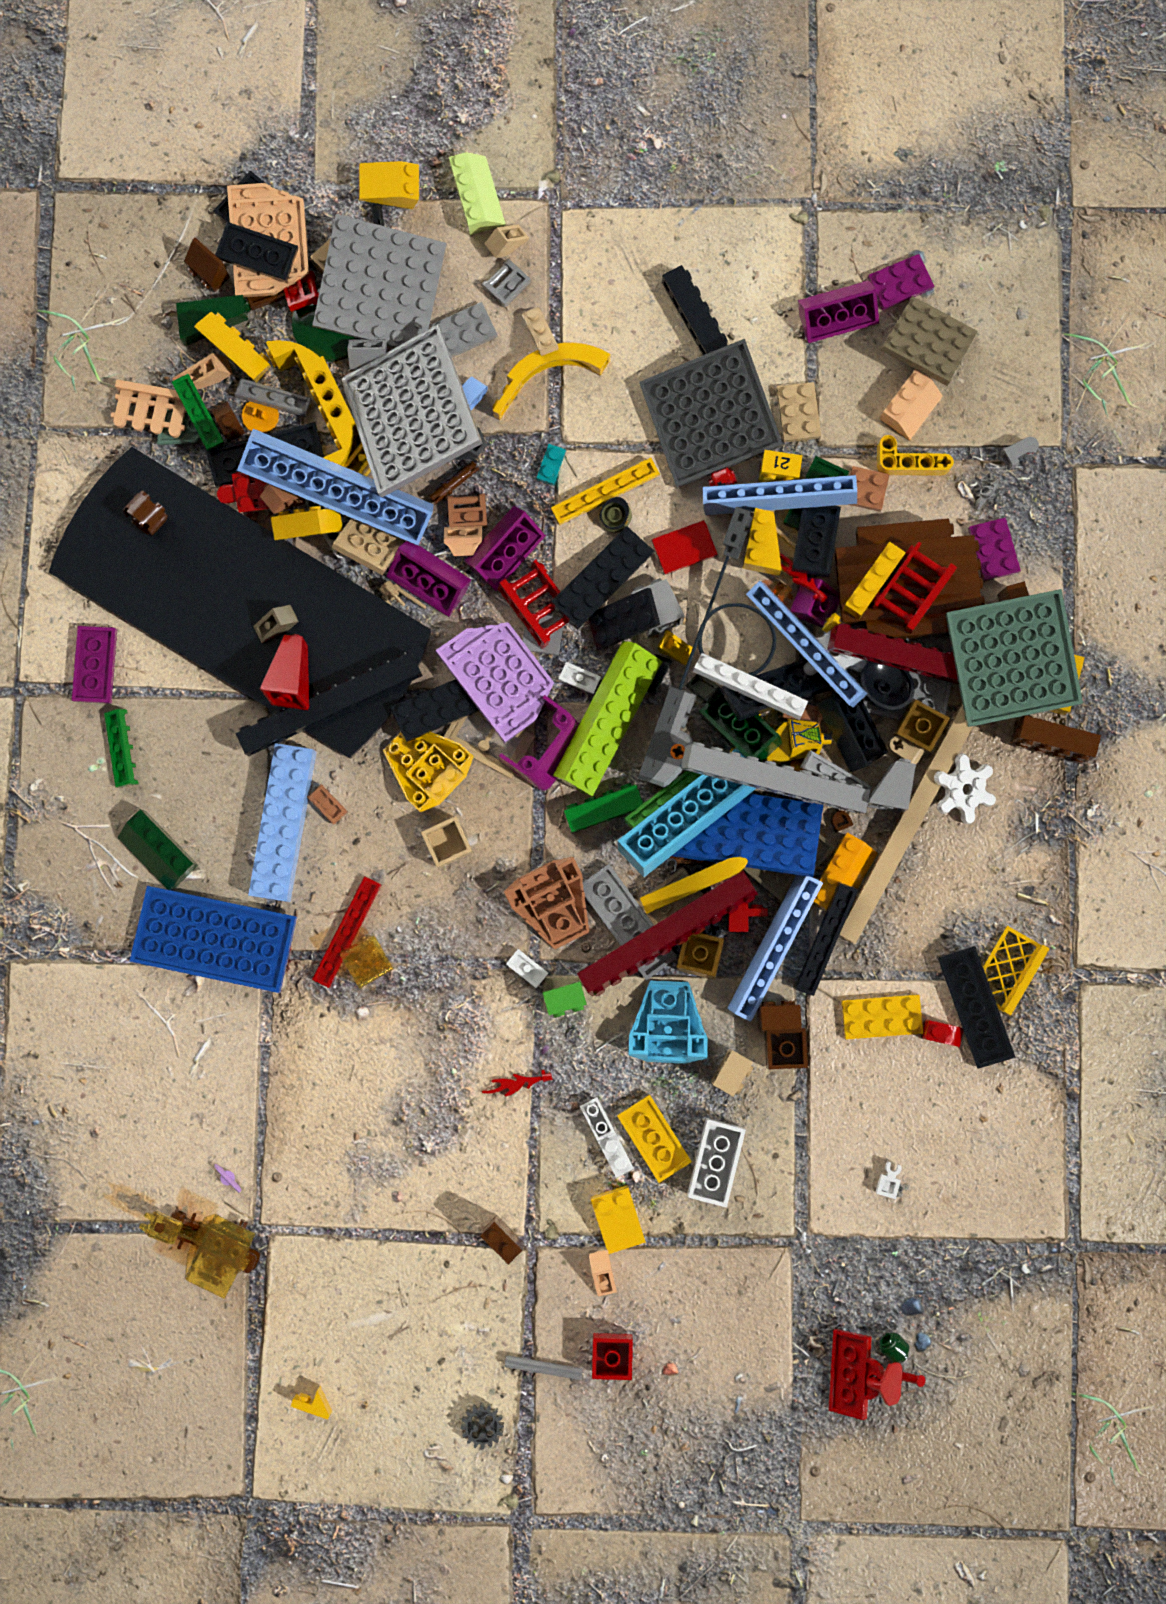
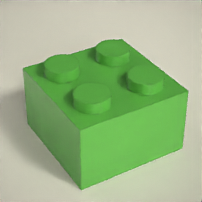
[542,982,587,1018]

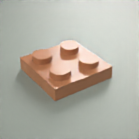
[848,466,890,512]

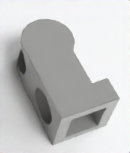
[1000,437,1039,470]

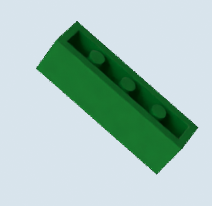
[564,783,643,834]

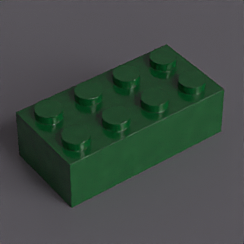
[699,693,782,762]

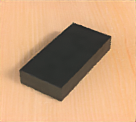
[685,674,721,704]

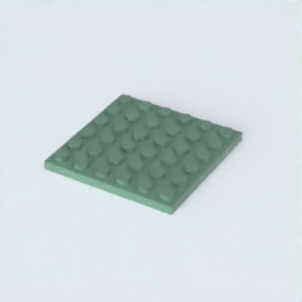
[945,589,1083,727]

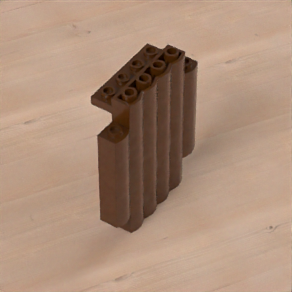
[834,518,985,639]

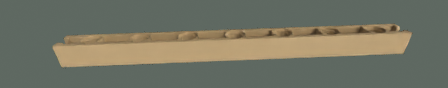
[839,702,973,944]

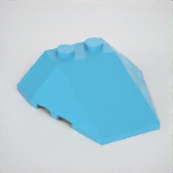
[628,980,708,1064]

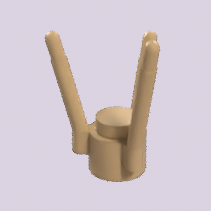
[379,581,426,609]

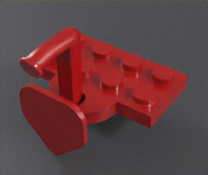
[828,1329,926,1420]

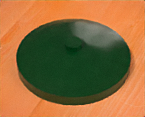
[292,289,363,362]

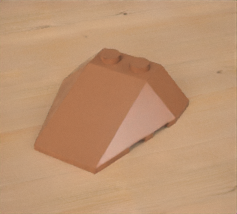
[504,857,589,949]

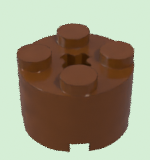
[122,491,168,537]

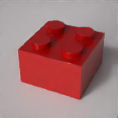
[592,1333,633,1380]

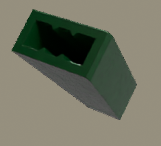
[176,295,251,346]

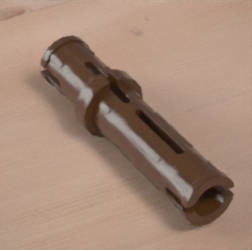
[428,461,479,505]

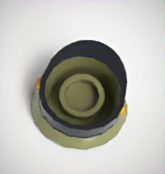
[599,497,632,533]

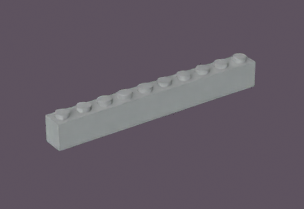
[681,742,870,814]

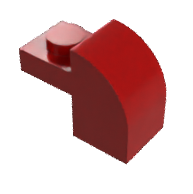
[727,902,768,932]

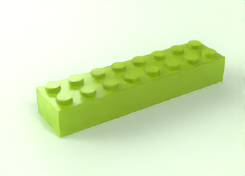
[553,641,662,796]

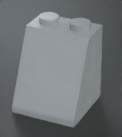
[631,578,685,638]
[867,758,916,813]

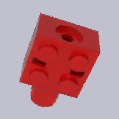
[217,472,270,513]

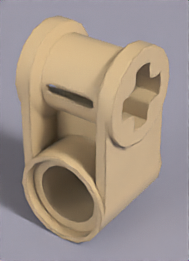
[885,736,924,765]

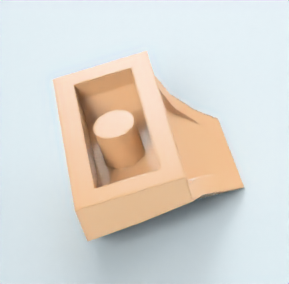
[444,526,482,556]

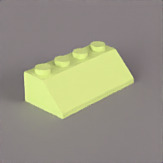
[449,152,506,235]

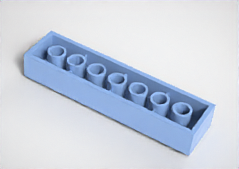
[248,743,317,902]

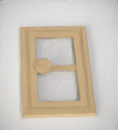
[444,711,536,779]

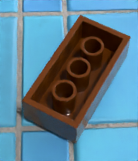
[1010,715,1101,764]

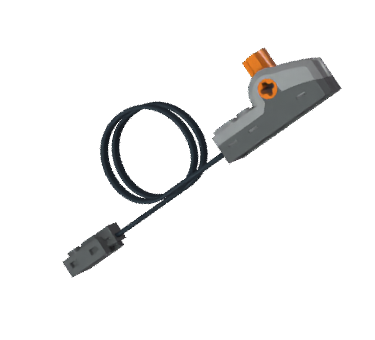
[638,507,776,788]

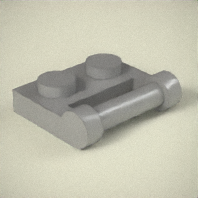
[481,258,531,308]

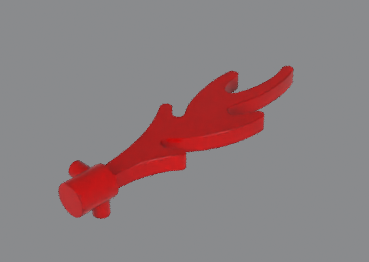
[779,553,827,602]
[482,1070,553,1097]

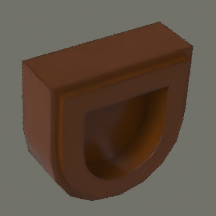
[830,810,853,833]

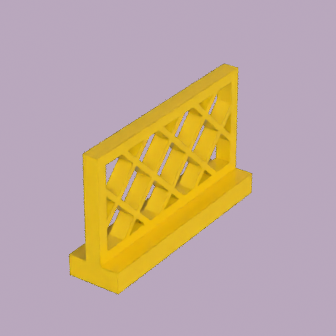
[983,926,1050,1017]

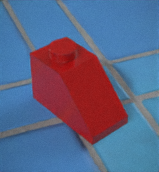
[921,1020,963,1047]

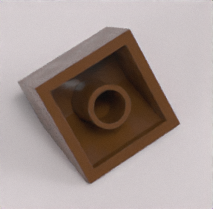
[184,237,230,292]

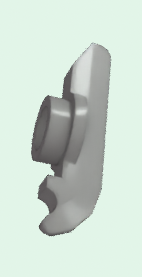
[974,478,999,510]

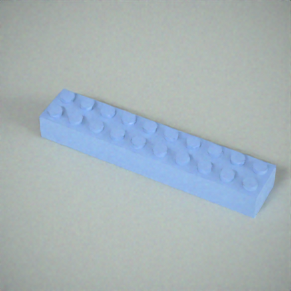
[237,429,434,545]

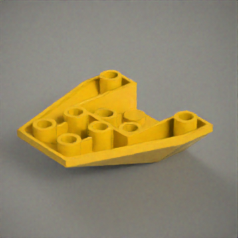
[383,732,474,812]

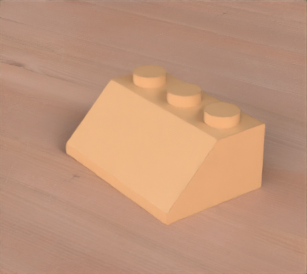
[880,369,943,441]

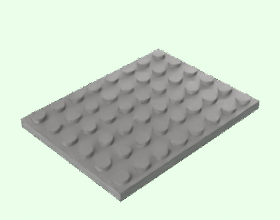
[341,324,483,497]

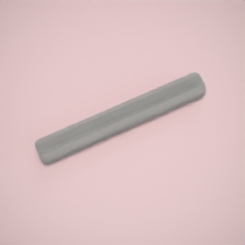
[505,1356,583,1380]

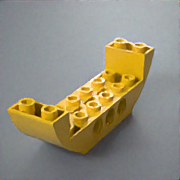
[266,340,359,466]

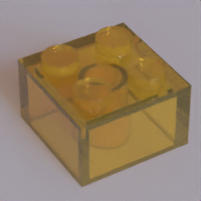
[340,933,394,989]

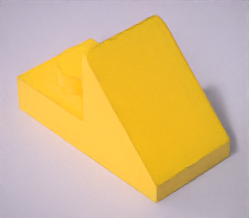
[657,630,693,665]
[290,1386,332,1420]

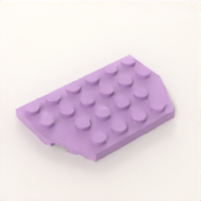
[435,622,554,743]

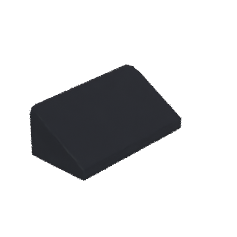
[647,654,672,696]

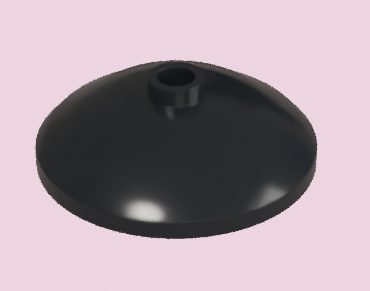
[860,662,915,711]

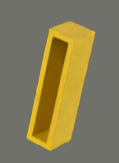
[843,542,906,620]

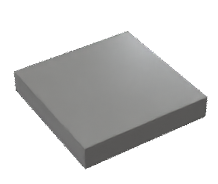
[523,613,563,656]

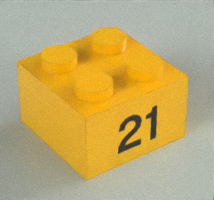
[758,450,803,483]

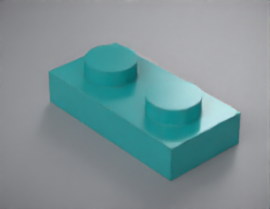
[536,444,566,486]

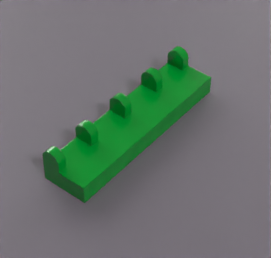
[172,374,225,451]
[104,709,139,788]

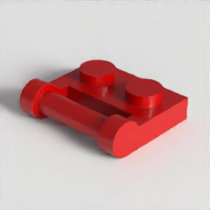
[284,271,319,312]

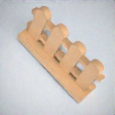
[111,380,187,438]

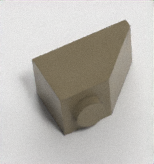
[253,605,299,643]

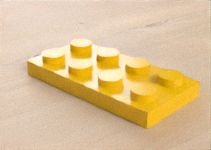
[841,994,923,1040]
[617,1094,692,1183]

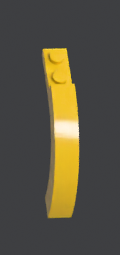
[492,343,611,420]

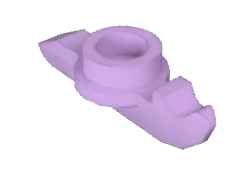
[214,1164,242,1193]

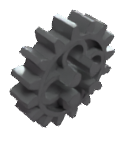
[461,1402,504,1449]

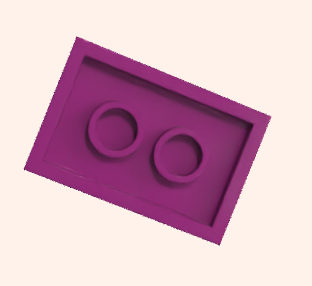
[867,254,935,310]
[968,517,1021,582]

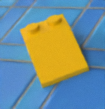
[359,161,419,209]
[591,1185,646,1254]

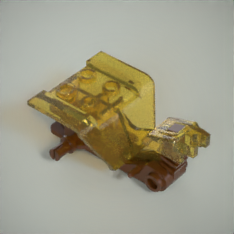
[139,1210,261,1299]

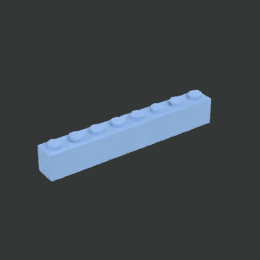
[703,475,857,515]
[746,581,868,707]
[727,875,823,1022]

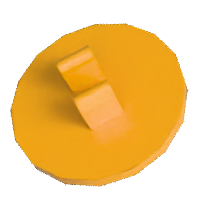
[242,401,279,433]

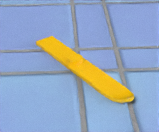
[640,857,748,914]

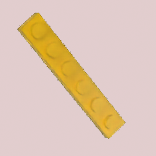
[551,457,660,526]

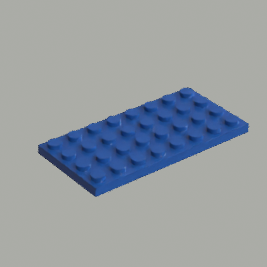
[672,794,823,877]
[129,886,297,993]

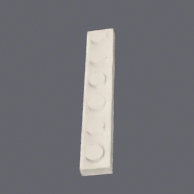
[693,653,808,720]

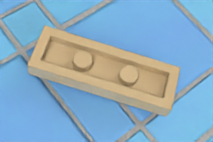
[522,307,558,356]

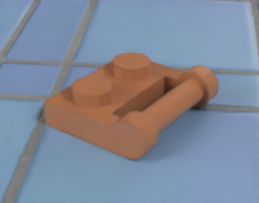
[447,493,487,527]

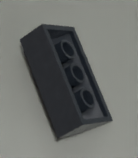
[817,693,888,772]

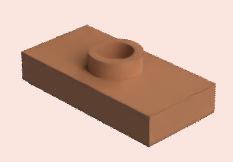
[307,784,348,825]

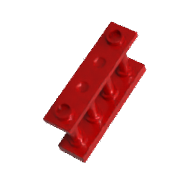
[872,541,957,634]
[498,559,569,649]

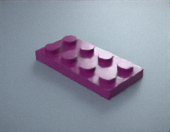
[72,626,118,704]

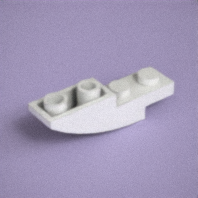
[580,1097,634,1178]

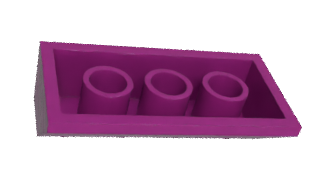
[798,280,879,343]
[464,506,546,591]
[387,541,472,617]

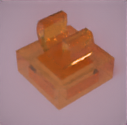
[772,582,793,606]

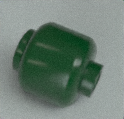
[880,1333,910,1363]

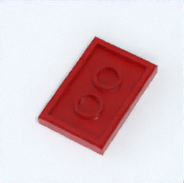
[651,520,718,575]

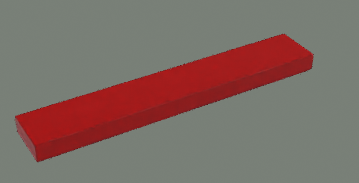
[312,876,382,988]

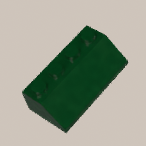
[118,809,198,891]

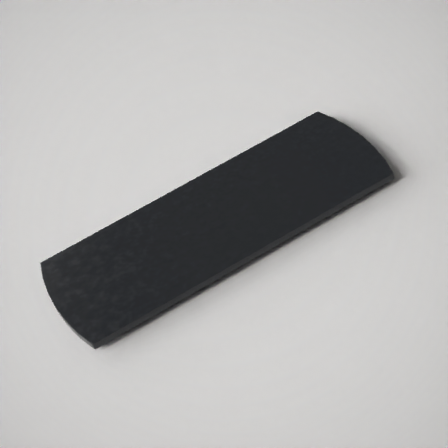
[49,447,432,759]

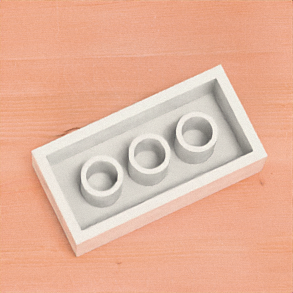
[687,1118,746,1208]

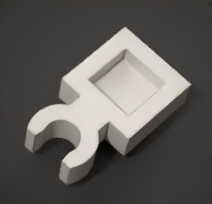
[875,1161,901,1199]

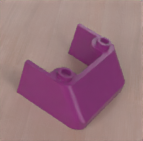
[499,695,580,791]

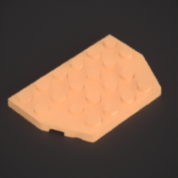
[227,183,309,297]

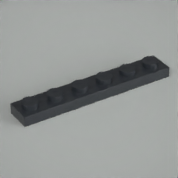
[795,882,858,996]

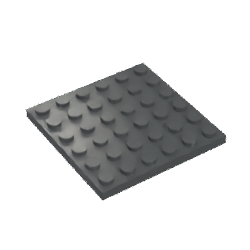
[639,339,784,488]

